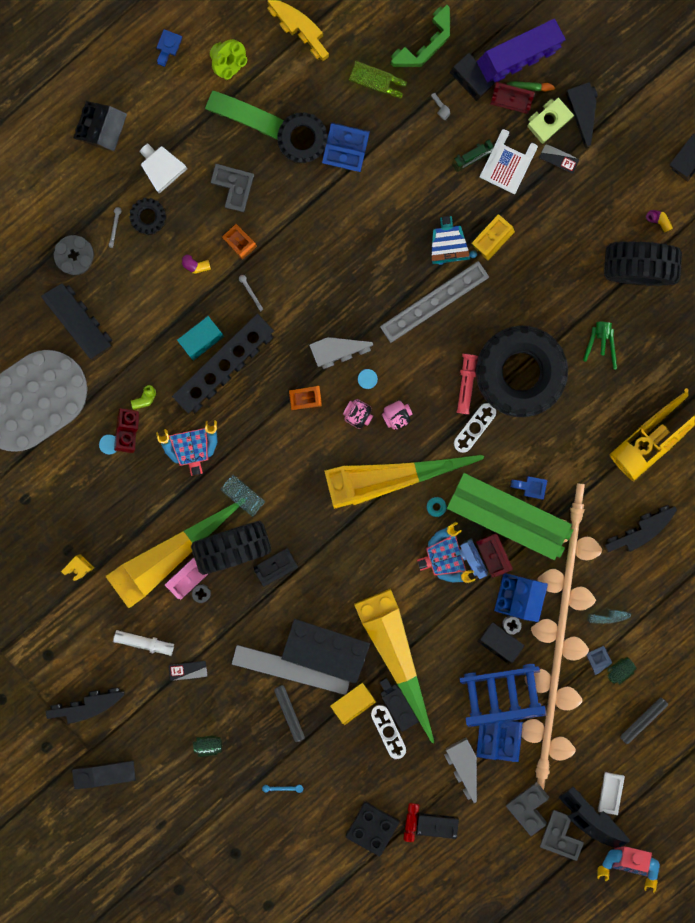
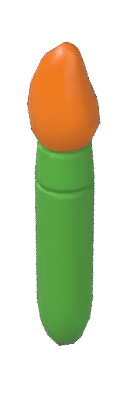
[506,81,555,92]

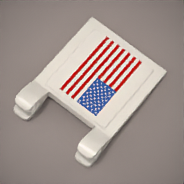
[480,129,538,194]

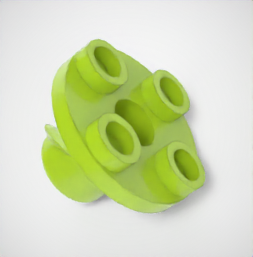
[210,39,247,80]

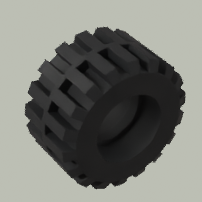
[277,112,327,163]

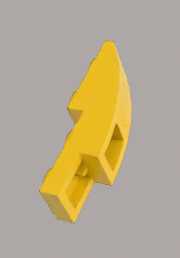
[267,0,329,62]

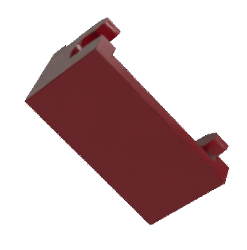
[490,82,535,114]
[476,533,513,578]

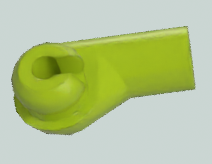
[131,385,156,410]

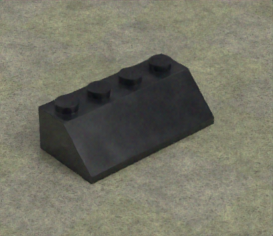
[41,283,113,361]
[281,619,370,684]

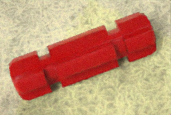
[404,803,419,842]

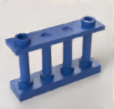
[460,664,547,727]

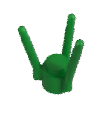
[583,322,617,370]

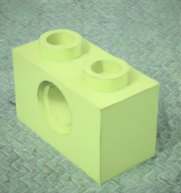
[527,98,574,144]

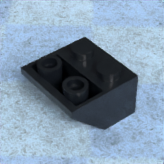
[73,101,127,151]

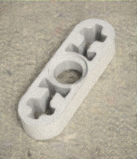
[454,403,496,453]
[371,705,406,759]

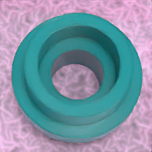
[427,497,446,517]

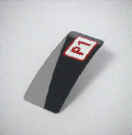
[539,144,579,173]
[169,661,207,681]

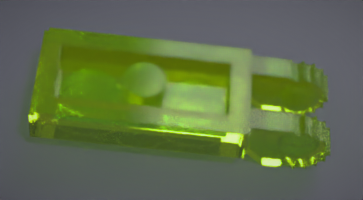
[349,61,407,98]

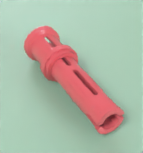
[456,354,478,414]

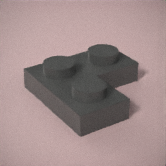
[211,164,254,213]
[506,782,549,836]
[539,809,584,861]

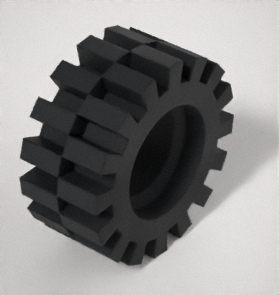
[129,198,166,235]

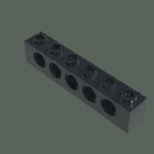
[172,314,275,414]

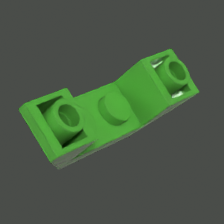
[391,5,450,67]

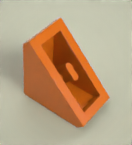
[222,224,257,260]
[289,386,322,410]

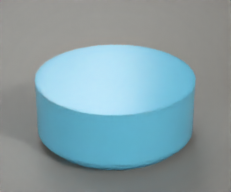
[358,369,378,389]
[99,435,117,454]

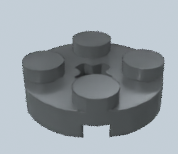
[54,235,94,275]

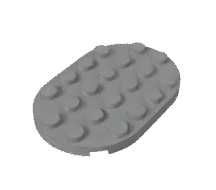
[0,350,88,451]

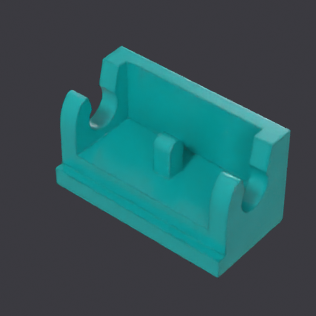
[177,316,225,361]

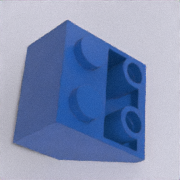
[494,573,548,622]

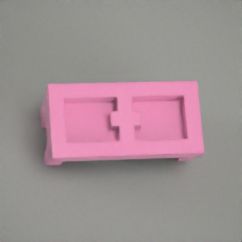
[165,558,208,600]

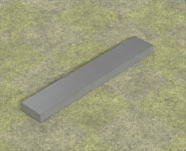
[380,261,489,343]
[232,645,350,695]

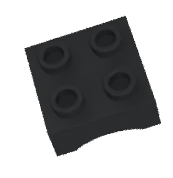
[345,801,399,857]

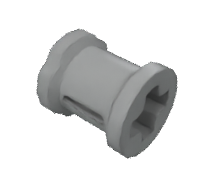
[502,616,521,635]

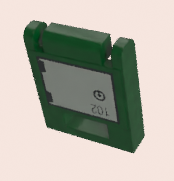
[452,139,494,172]

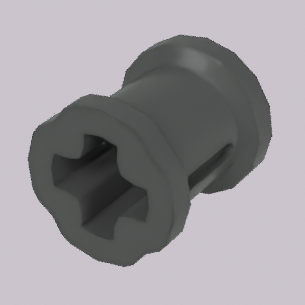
[192,584,211,603]

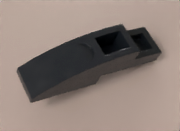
[603,504,677,552]
[46,687,126,724]
[559,786,630,848]

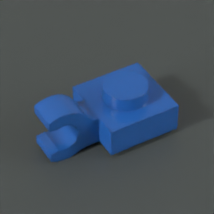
[157,29,182,67]
[510,476,547,500]

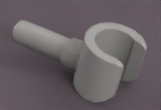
[431,93,450,120]

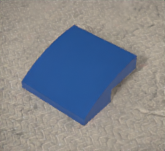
[322,122,370,172]
[476,721,523,762]

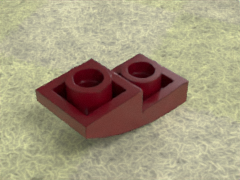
[114,408,139,453]

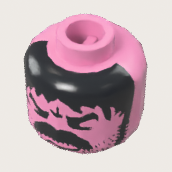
[343,399,373,429]
[382,401,413,430]

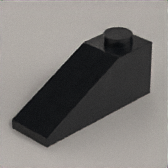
[565,82,598,149]
[72,760,136,789]

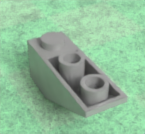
[309,337,373,369]
[444,737,477,803]

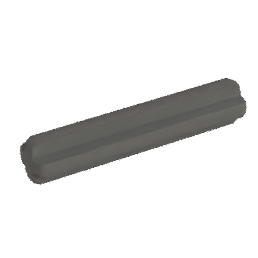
[274,685,305,742]
[620,698,668,744]

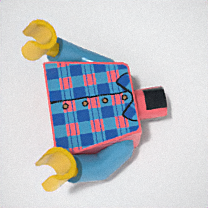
[156,420,217,476]
[417,522,475,583]
[597,846,660,893]

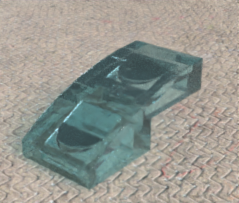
[220,475,265,517]
[588,609,631,624]

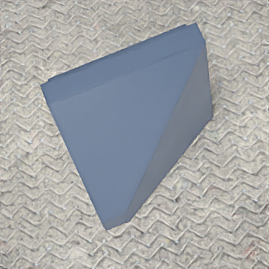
[587,646,612,675]

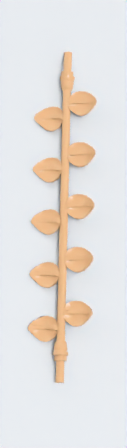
[521,483,602,790]

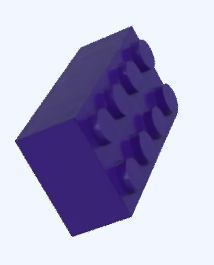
[477,19,566,83]

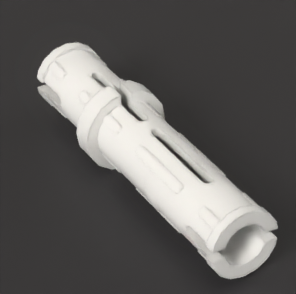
[113,630,174,656]

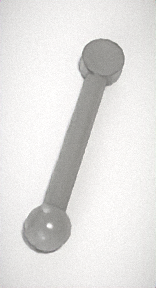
[109,207,122,248]
[239,275,264,312]

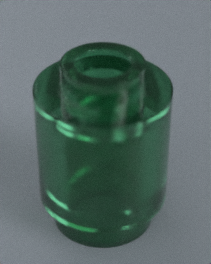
[607,657,637,685]
[193,735,222,757]

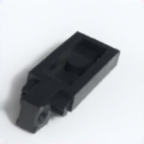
[380,678,419,732]

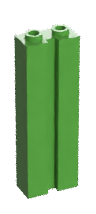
[447,473,573,560]

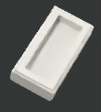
[598,772,625,815]

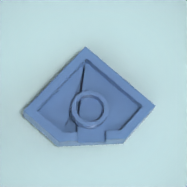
[459,538,489,579]

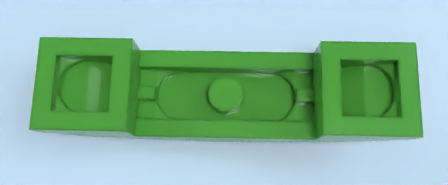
[205,90,284,140]

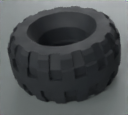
[476,326,568,417]

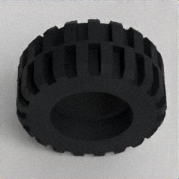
[604,241,682,286]
[191,521,271,575]

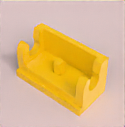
[472,214,515,260]
[61,554,95,581]
[330,683,377,725]

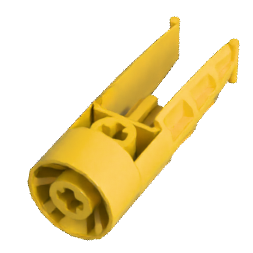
[609,388,695,481]

